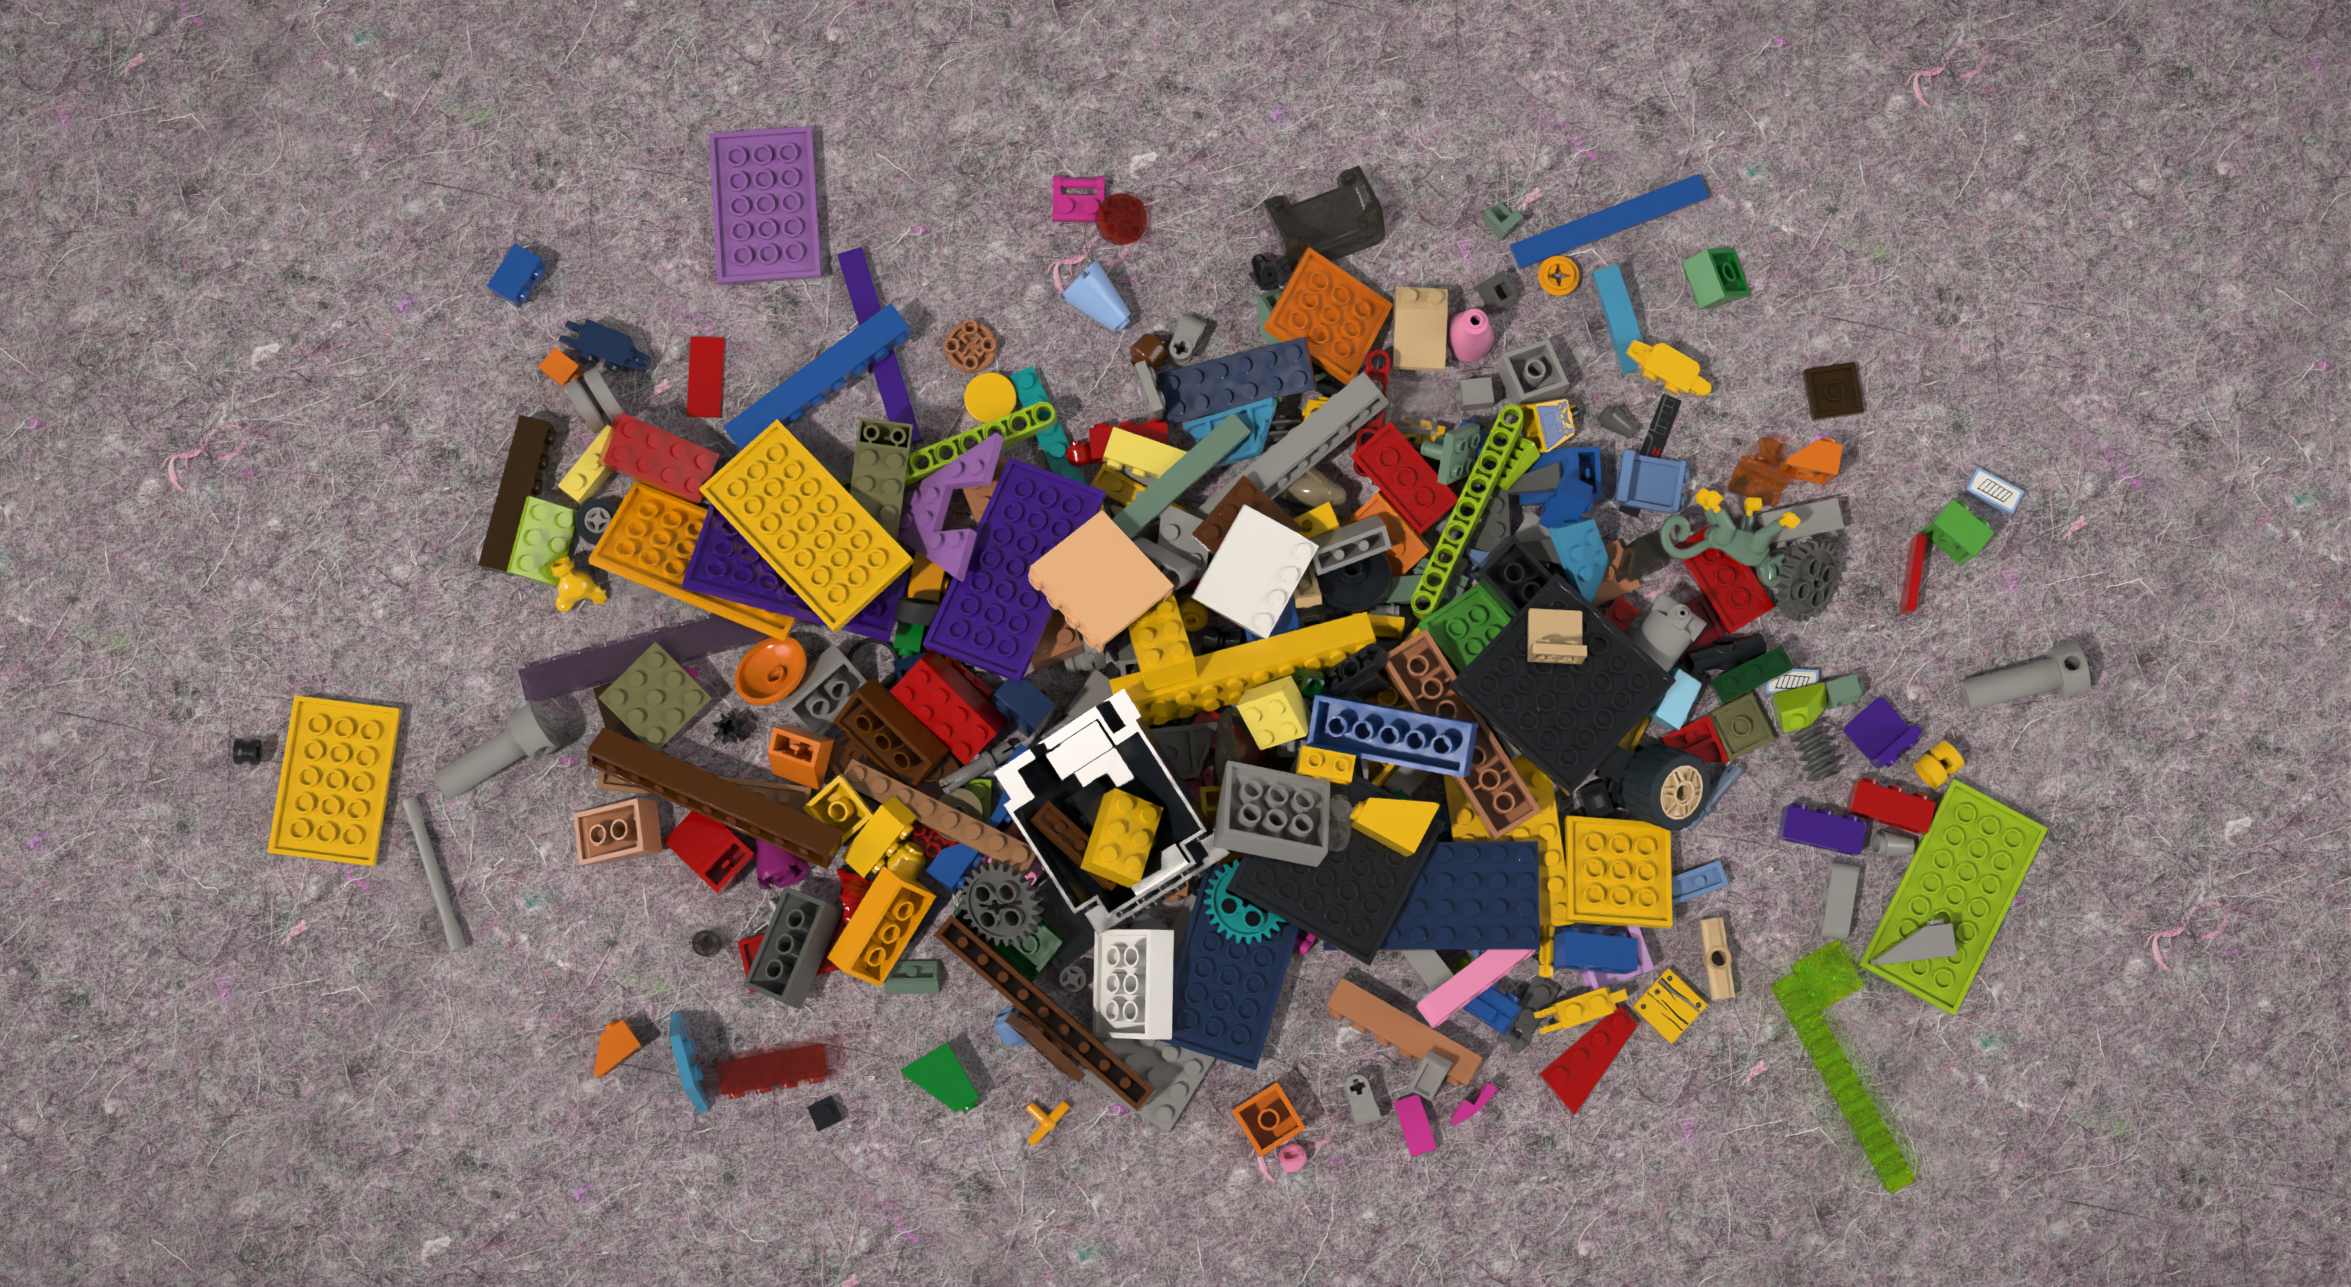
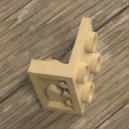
[1528,609,1587,664]

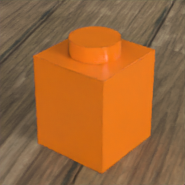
[539,347,584,390]

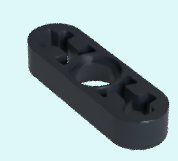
[1321,643,1388,696]

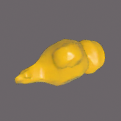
[550,556,607,612]

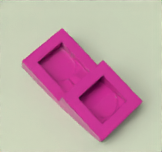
[1448,1083,1497,1125]
[1393,1094,1437,1158]

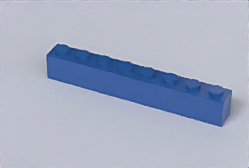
[723,303,913,451]

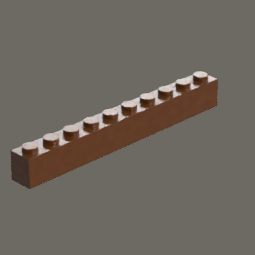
[587,727,843,869]
[934,915,1158,1111]

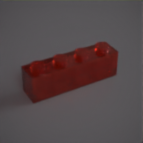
[716,1043,831,1100]

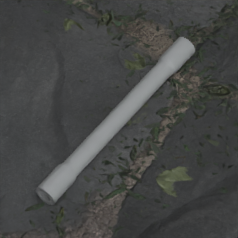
[402,797,466,952]

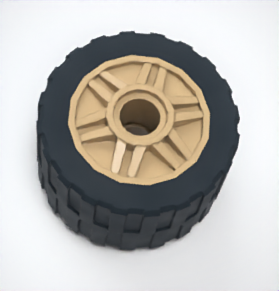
[1622,743,1711,831]

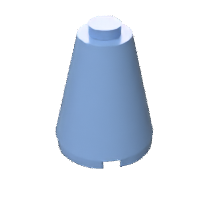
[1059,260,1131,331]

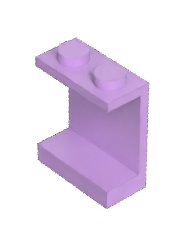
[1580,925,1654,991]

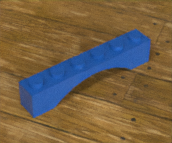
[926,743,1029,895]

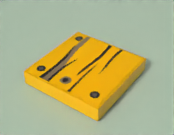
[1631,968,1707,1044]

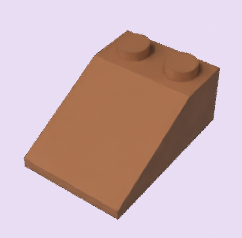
[573,798,663,866]

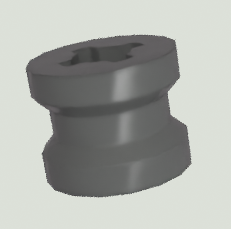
[1060,966,1086,993]

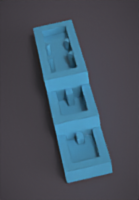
[1592,264,1643,375]

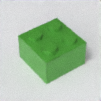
[1920,499,1994,565]

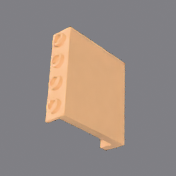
[1028,510,1174,653]

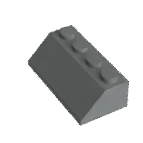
[743,886,843,1009]

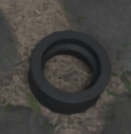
[895,597,942,626]

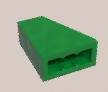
[901,1042,981,1114]

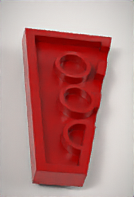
[1538,1005,1637,1115]

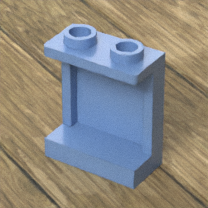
[1613,449,1689,515]

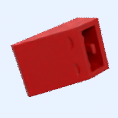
[663,811,756,895]

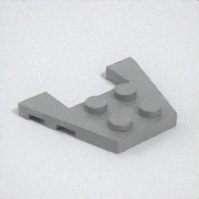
[1135,491,1209,580]

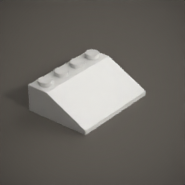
[1192,504,1319,639]
[1092,930,1174,1039]

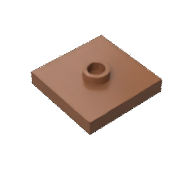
[1592,540,1641,608]

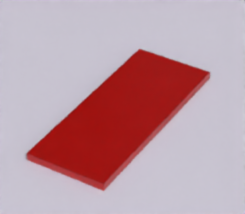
[686,337,725,418]

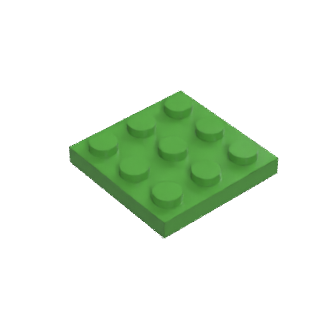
[1418,584,1511,675]

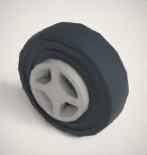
[575,498,618,545]

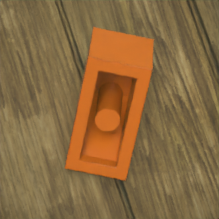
[594,1019,645,1078]

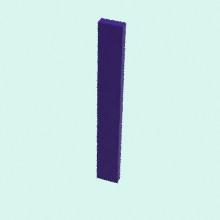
[837,247,922,445]

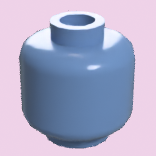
[994,1006,1030,1048]

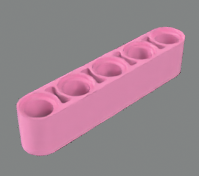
[1416,950,1536,1028]

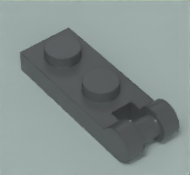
[1496,976,1559,1053]

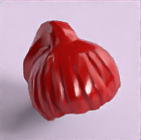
[836,868,873,925]

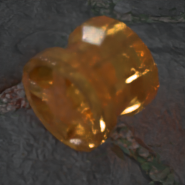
[1754,438,1784,465]

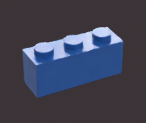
[1553,928,1638,975]

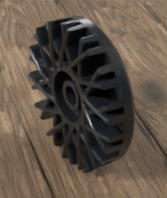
[1314,552,1392,616]

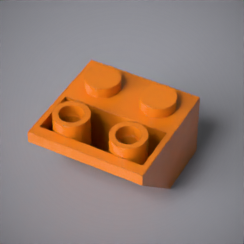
[767,724,834,790]

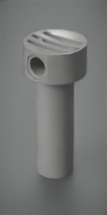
[1960,642,2091,711]
[434,702,560,799]

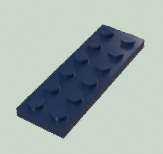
[1158,337,1317,424]

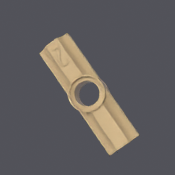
[1699,917,1735,1000]

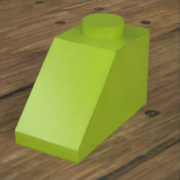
[1773,682,1827,733]

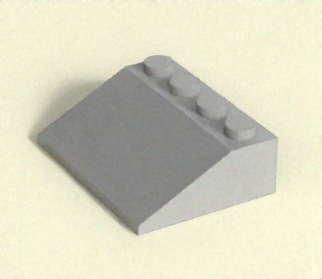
[1214,761,1331,867]

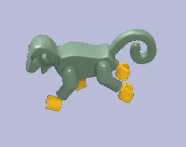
[1660,488,1801,588]

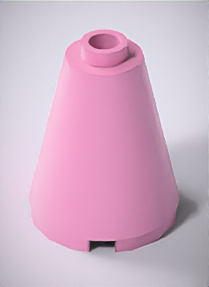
[1446,309,1494,362]

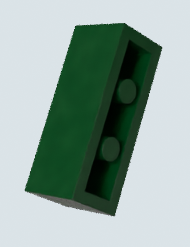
[1709,645,1794,707]

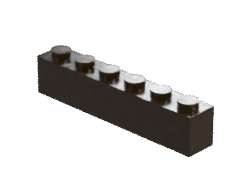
[478,415,557,577]

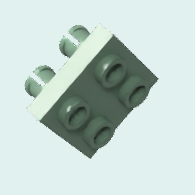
[1421,422,1480,485]

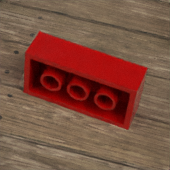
[597,413,720,504]
[890,650,1009,766]

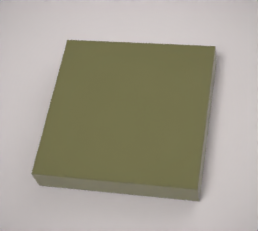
[1705,693,1776,763]

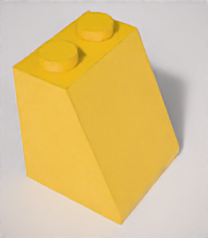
[1349,798,1440,857]

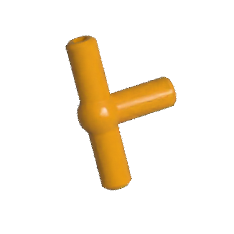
[1026,1101,1070,1146]

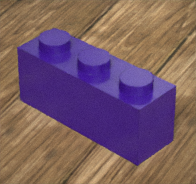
[1777,803,1866,856]

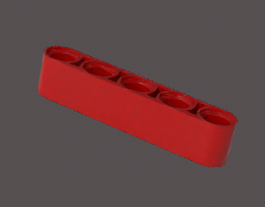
[1353,350,1390,477]

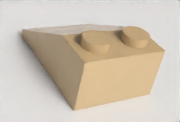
[1393,287,1448,371]

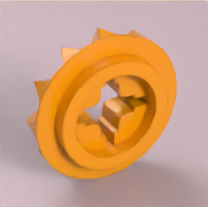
[1537,256,1579,297]

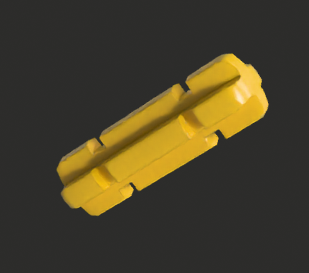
[1539,925,1555,978]

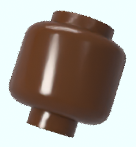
[1130,333,1168,370]

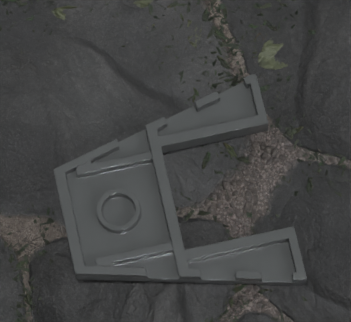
[1458,462,1562,566]

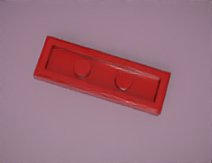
[1899,534,1927,615]

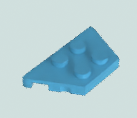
[1184,397,1277,468]
[1548,518,1610,604]
[669,1011,709,1114]

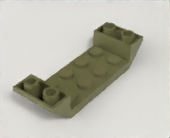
[850,417,913,542]

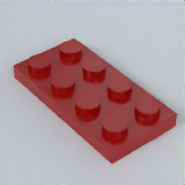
[1351,421,1459,534]
[1675,525,1775,635]

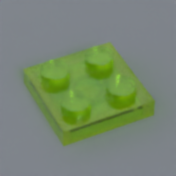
[1790,939,1864,1012]

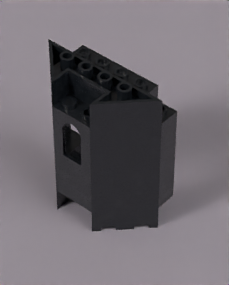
[994,689,1230,935]

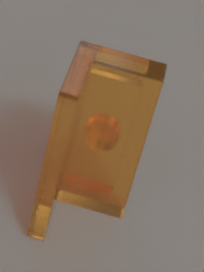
[1727,455,1791,507]

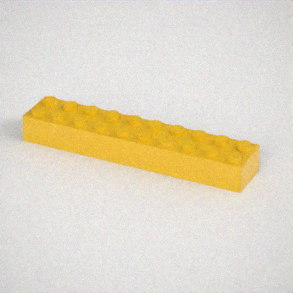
[1109,612,1377,726]

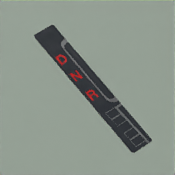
[1618,394,1681,518]

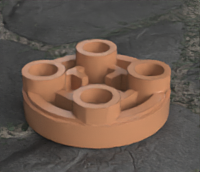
[944,320,997,374]

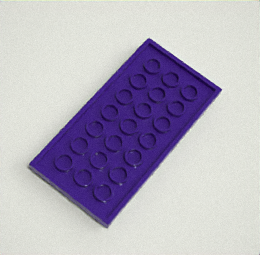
[923,457,1106,683]
[682,503,915,642]

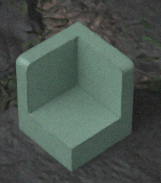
[1481,202,1523,241]

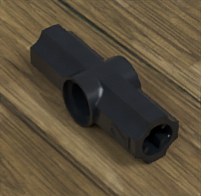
[1684,633,1767,675]

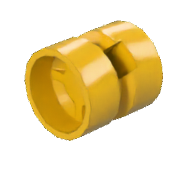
[1913,740,1965,789]

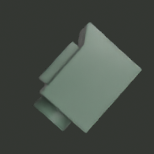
[1825,673,1865,710]

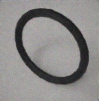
[847,638,900,689]

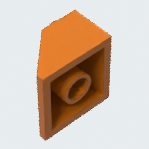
[1775,438,1843,486]

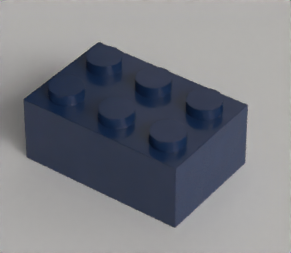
[994,677,1057,739]

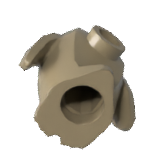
[1278,467,1346,513]

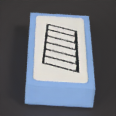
[1964,467,2024,515]
[1764,669,1819,695]

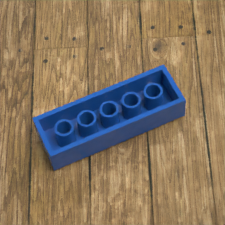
[1307,694,1479,778]

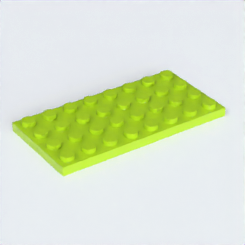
[1858,779,2048,1016]

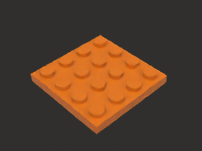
[1262,247,1393,385]

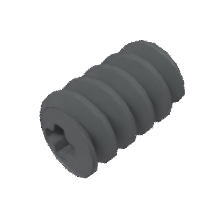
[1790,723,1840,782]

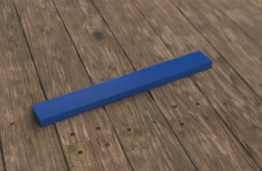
[1510,174,1709,270]

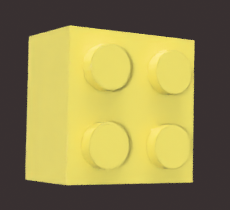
[1237,676,1312,750]

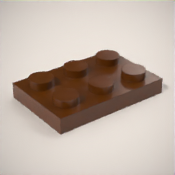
[1005,1013,1086,1083]

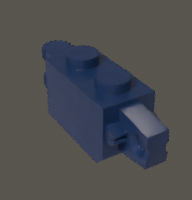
[559,319,651,373]

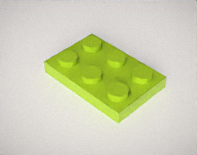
[507,496,578,587]

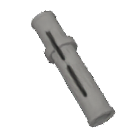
[939,741,1014,794]

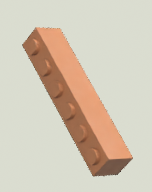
[1325,978,1483,1088]

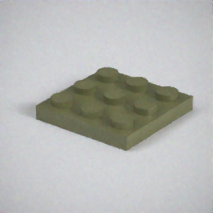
[598,641,713,751]

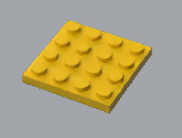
[1564,816,1673,929]

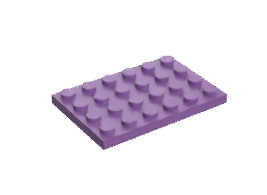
[709,126,822,285]

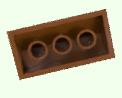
[833,677,949,789]

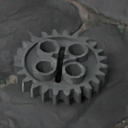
[1774,538,1841,622]
[959,859,1044,946]

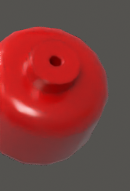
[1065,440,1091,467]

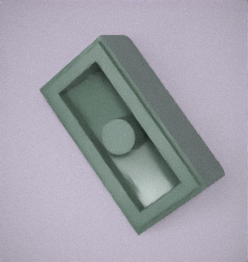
[885,960,939,994]

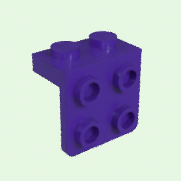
[1843,697,1923,769]

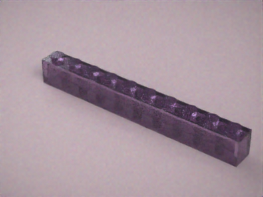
[518,613,772,703]

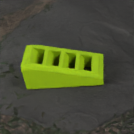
[1496,436,1541,491]

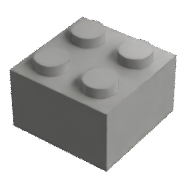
[1496,338,1569,407]

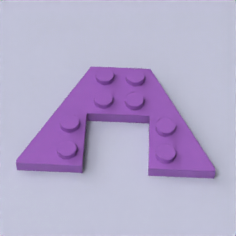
[898,433,1004,582]

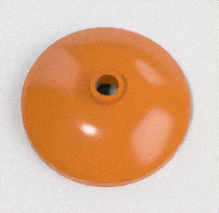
[734,637,807,706]

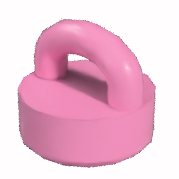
[1279,1144,1307,1172]

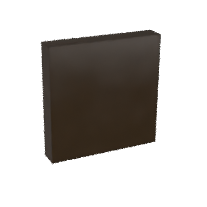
[1802,362,1864,421]

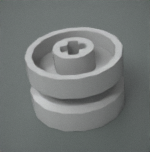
[564,366,625,434]

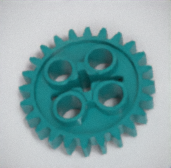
[1203,860,1286,945]

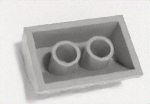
[778,643,867,735]

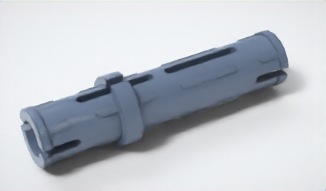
[1685,763,1743,832]

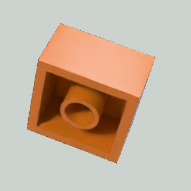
[1230,1082,1306,1157]

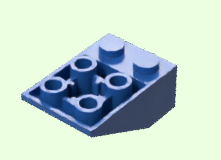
[1519,447,1602,506]

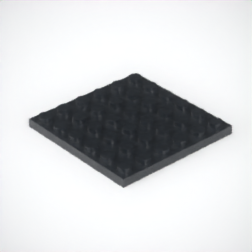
[1449,573,1677,796]
[1226,752,1445,966]

